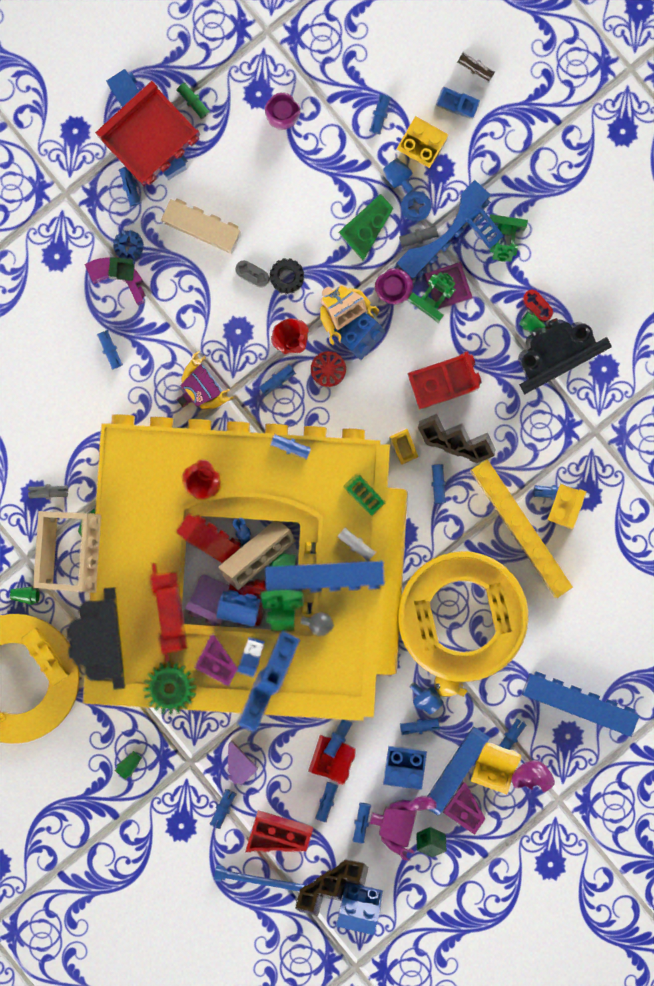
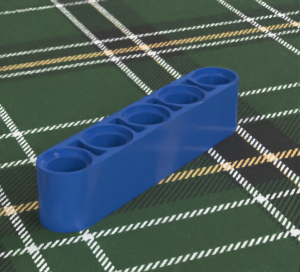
[427,726,490,816]

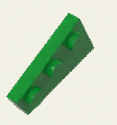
[338,194,393,261]

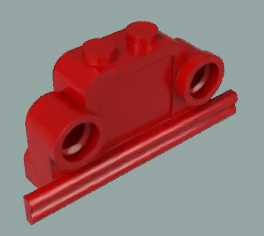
[150,563,188,664]

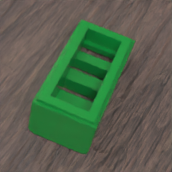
[343,474,386,516]

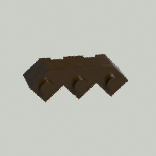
[418,414,496,463]
[295,859,369,916]

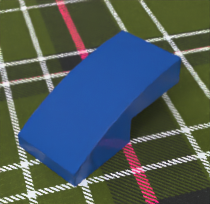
[436,87,480,119]

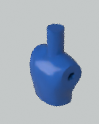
[383,158,414,194]
[410,682,444,715]

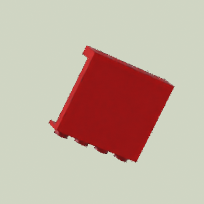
[95,81,200,186]

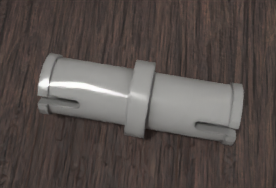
[338,528,376,561]

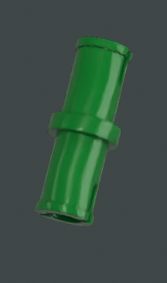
[176,82,210,119]

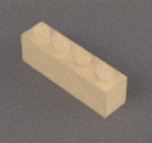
[161,198,241,254]
[218,521,296,590]

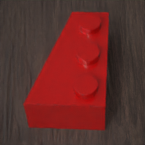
[245,810,313,852]

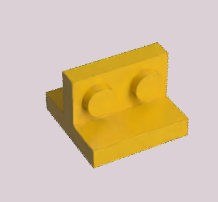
[548,484,586,530]

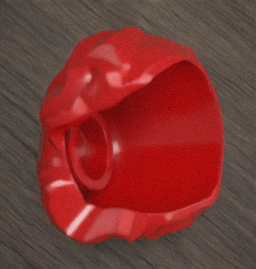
[271,318,309,354]
[182,459,221,500]

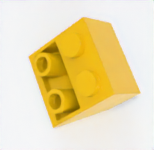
[396,116,449,168]

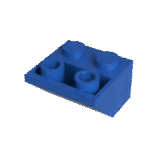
[216,590,261,627]
[383,746,427,790]
[336,882,383,935]

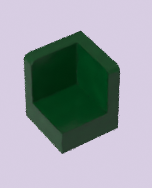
[108,257,135,281]
[416,827,447,857]

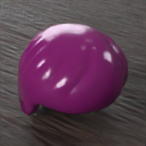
[265,92,300,130]
[375,268,413,304]
[511,760,555,792]

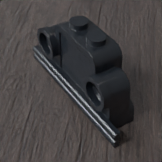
[518,318,612,395]
[66,587,125,690]

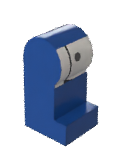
[237,637,264,677]

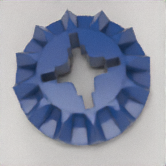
[401,191,431,222]
[113,230,144,260]

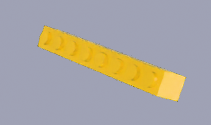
[470,459,573,598]

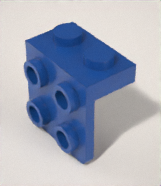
[333,312,386,360]

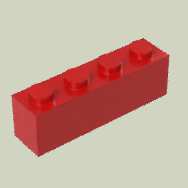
[175,513,242,564]

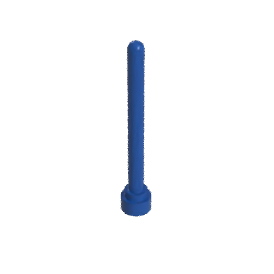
[214,865,305,891]

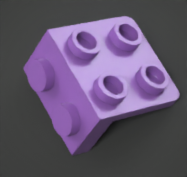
[185,574,229,626]

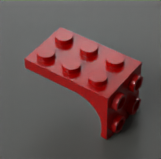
[407,351,482,410]

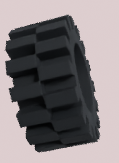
[270,258,304,294]

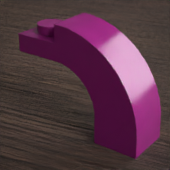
[84,258,146,306]

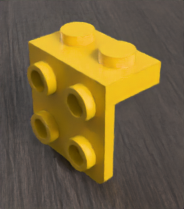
[471,743,522,794]

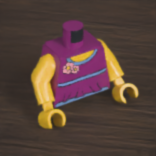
[176,351,234,410]

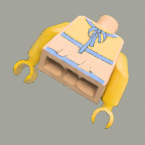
[320,285,379,345]

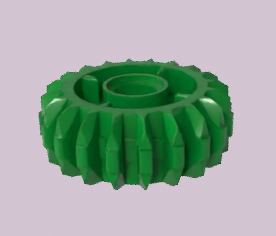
[143,662,197,715]

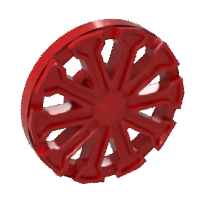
[310,351,346,387]

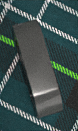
[235,260,269,288]

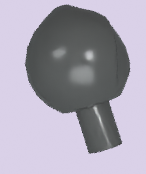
[301,612,334,636]

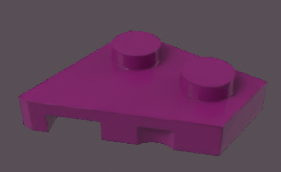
[194,634,238,686]
[443,781,485,835]

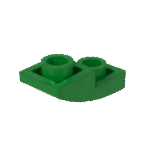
[261,590,303,611]

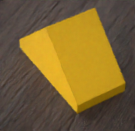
[389,429,418,465]

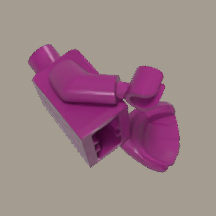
[369,796,437,861]

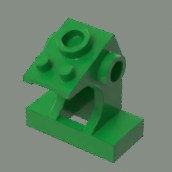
[489,214,528,262]
[408,272,456,323]

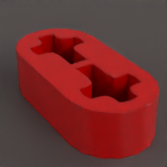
[523,290,553,322]

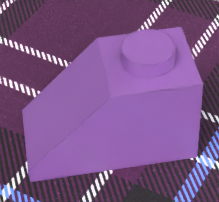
[228,741,258,785]

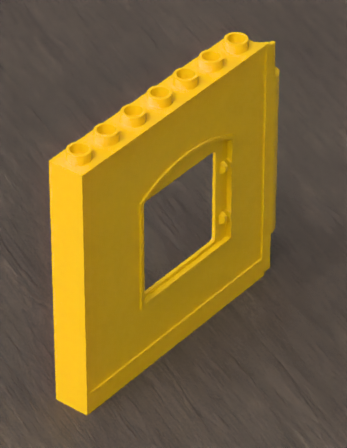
[83,414,408,721]

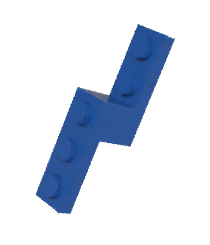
[237,631,300,732]

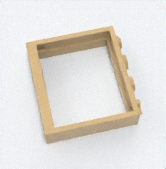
[33,511,101,592]

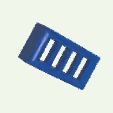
[465,206,504,249]

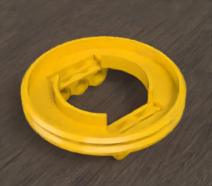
[398,551,528,682]
[0,614,79,744]

